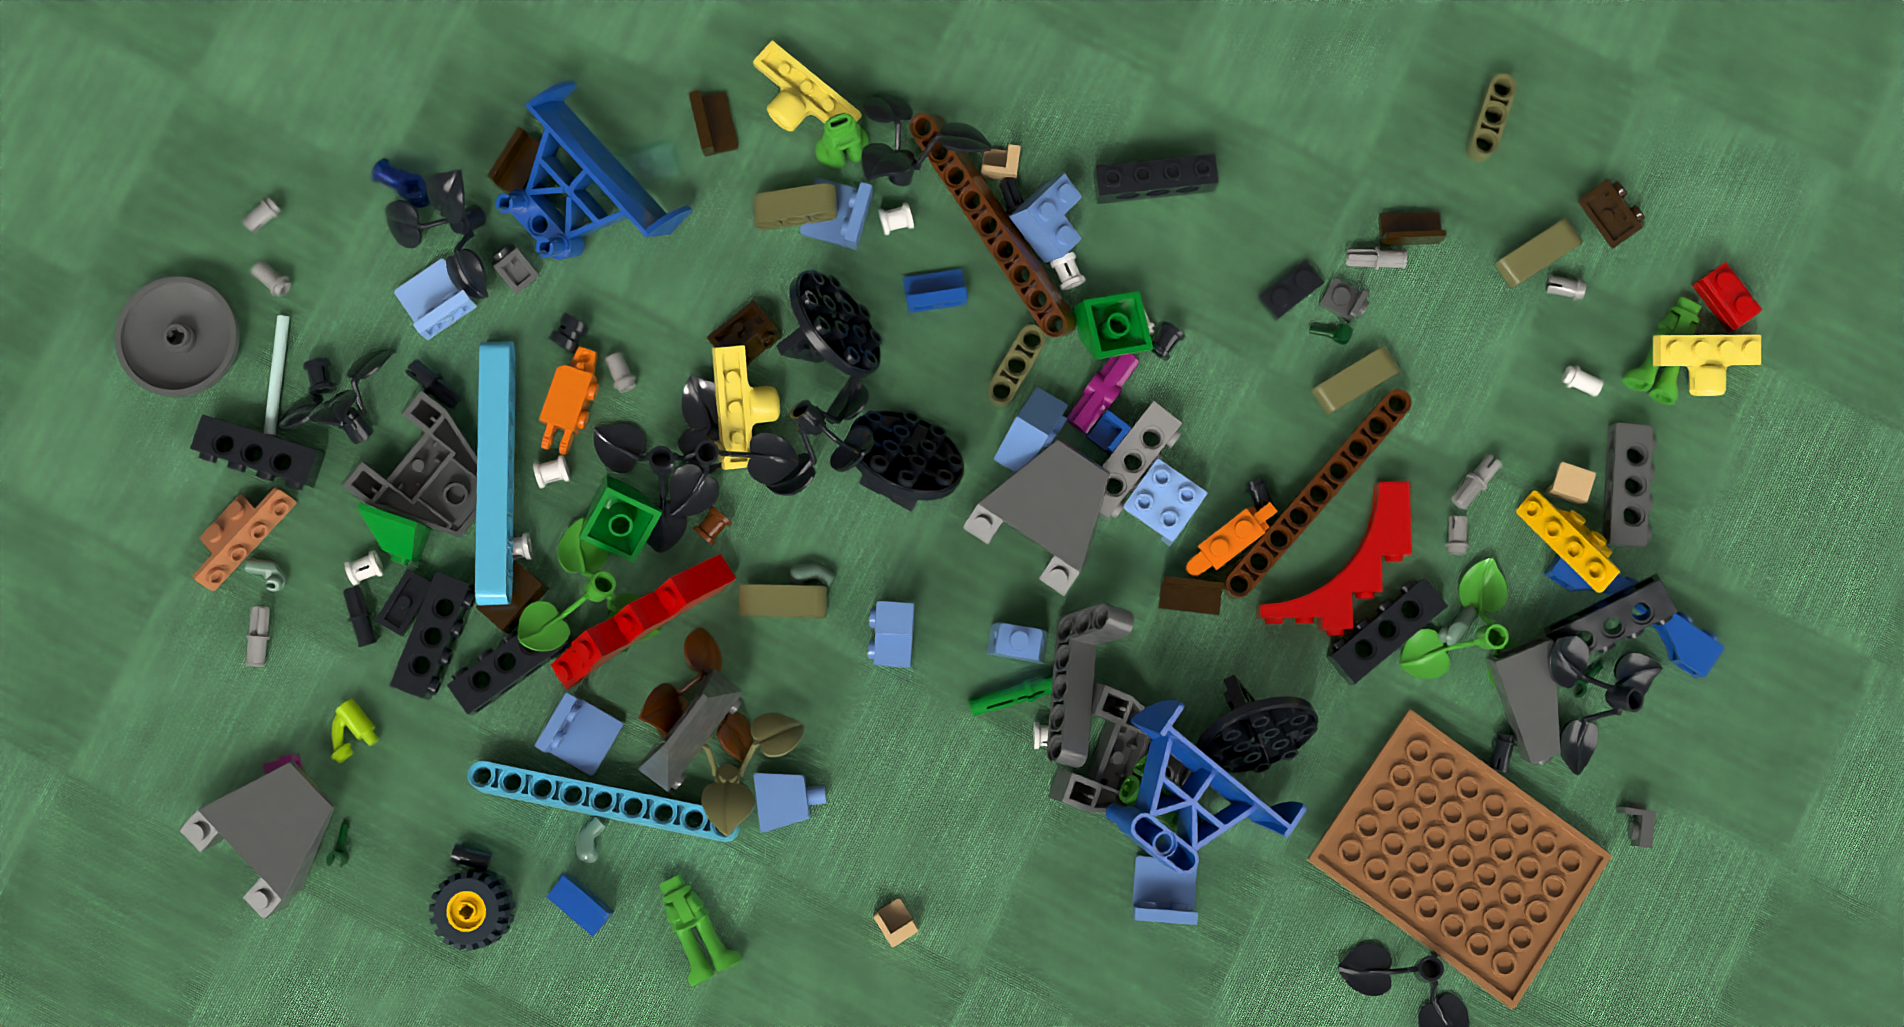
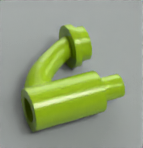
[331,698,379,764]

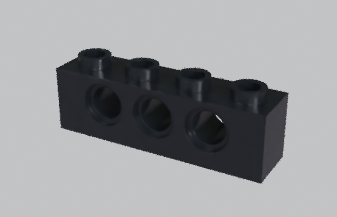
[1093,154,1219,204]
[190,414,326,491]
[389,571,476,700]
[1544,573,1678,655]
[1326,578,1448,685]
[447,630,572,716]

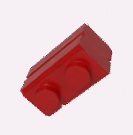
[1692,262,1763,333]

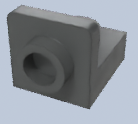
[491,245,539,294]
[1319,277,1369,323]
[1616,801,1656,848]

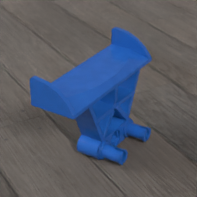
[495,80,692,260]
[1105,700,1307,875]

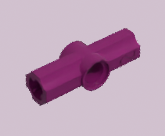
[1066,354,1140,435]

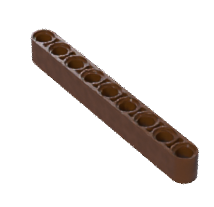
[910,113,1077,338]
[1223,389,1412,600]

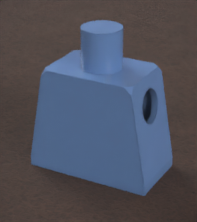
[987,623,1049,664]
[753,773,827,833]

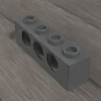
[1602,423,1657,549]

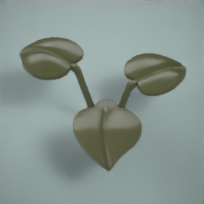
[657,712,804,837]

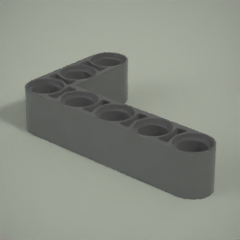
[1047,603,1134,768]

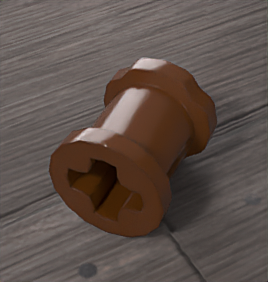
[692,506,732,546]

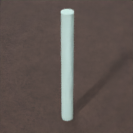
[263,315,290,436]

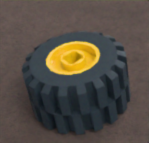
[429,869,516,951]

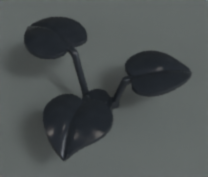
[861,94,992,186]
[385,169,489,299]
[278,349,397,444]
[669,375,799,516]
[765,376,874,496]
[593,423,722,553]
[1548,635,1663,776]
[1338,943,1469,1027]

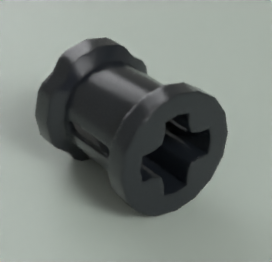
[1151,321,1186,361]
[302,358,336,395]

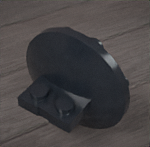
[776,270,883,378]
[848,410,964,512]
[1196,675,1318,773]

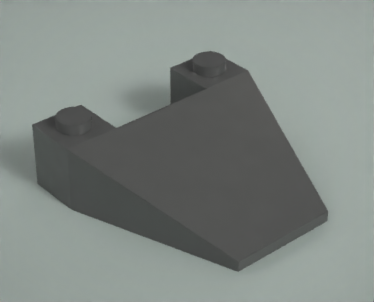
[342,388,477,537]
[962,439,1110,596]
[637,669,744,792]
[1048,682,1191,813]
[179,761,336,920]

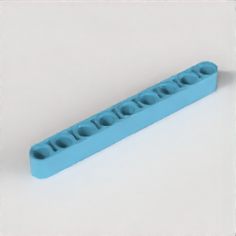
[475,341,516,605]
[467,761,740,842]

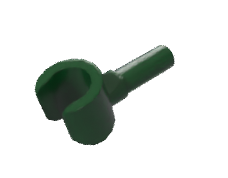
[1309,323,1353,345]
[1567,663,1603,698]
[326,823,349,868]

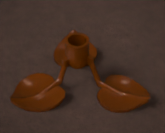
[638,626,753,762]

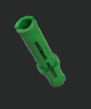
[967,674,1053,717]

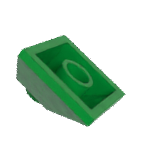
[1072,291,1153,360]
[579,474,662,563]
[357,503,431,566]

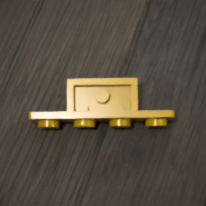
[1516,490,1620,593]

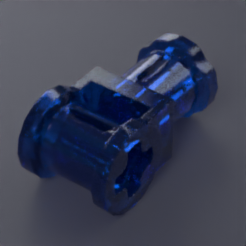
[370,158,430,208]

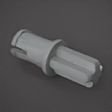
[1345,246,1407,270]
[1452,454,1502,509]
[245,605,270,667]

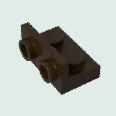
[1577,179,1646,249]
[707,300,782,367]

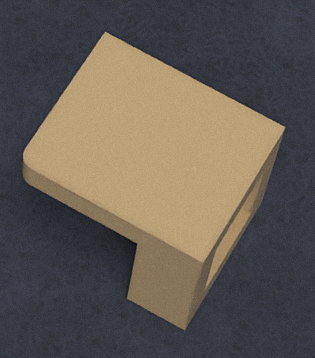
[981,144,1021,181]
[1545,462,1596,505]
[873,898,919,948]

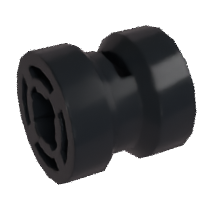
[548,313,590,354]

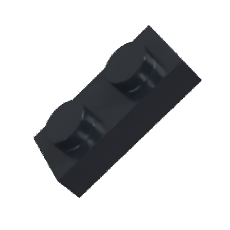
[1257,260,1324,321]
[375,569,431,637]

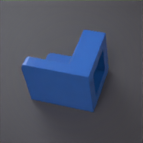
[1087,410,1131,456]

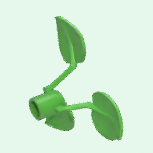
[518,518,661,651]
[1399,558,1519,689]

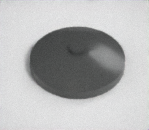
[114,276,240,398]

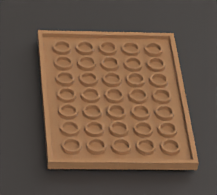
[1306,709,1612,1009]

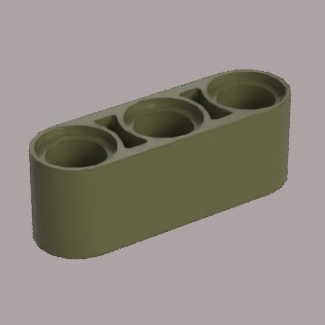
[1465,73,1517,162]
[753,183,838,230]
[1494,218,1583,289]
[987,325,1046,408]
[1311,346,1401,416]
[738,584,827,618]

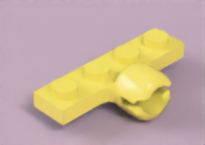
[753,41,862,131]
[1653,335,1761,396]
[712,345,780,470]

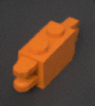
[539,347,599,455]
[1185,502,1278,577]

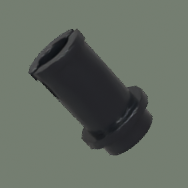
[1245,476,1277,511]
[1489,733,1517,773]
[450,842,492,872]

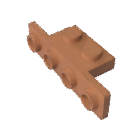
[192,487,297,591]

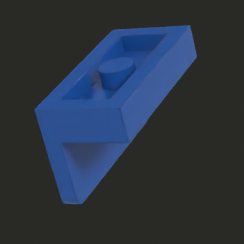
[903,269,968,314]
[546,872,614,937]

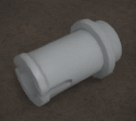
[241,197,281,234]
[251,260,292,297]
[1546,274,1587,301]
[604,352,636,393]
[1445,516,1470,555]

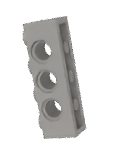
[1099,401,1182,521]

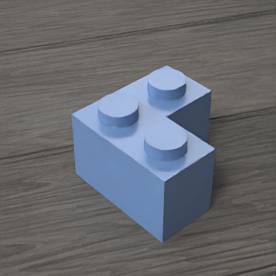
[1009,173,1082,264]
[993,387,1068,472]
[868,601,915,668]

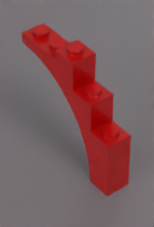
[1256,482,1412,636]
[551,554,736,690]

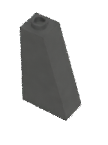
[1485,635,1560,765]

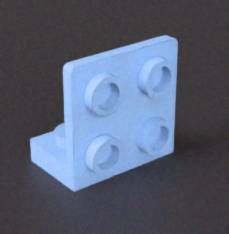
[394,259,477,341]
[1123,459,1208,547]

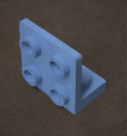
[800,178,873,250]
[534,692,624,776]
[1131,856,1198,925]

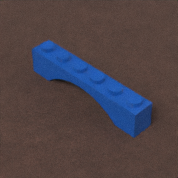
[1543,554,1725,678]

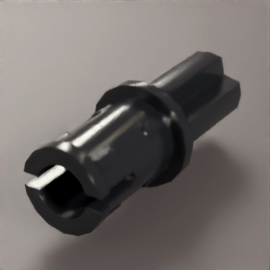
[999,178,1024,238]
[406,359,461,408]
[343,586,377,648]

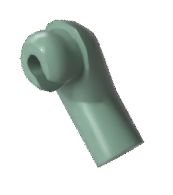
[245,558,286,592]
[789,561,836,587]
[1438,606,1477,646]
[576,816,607,864]

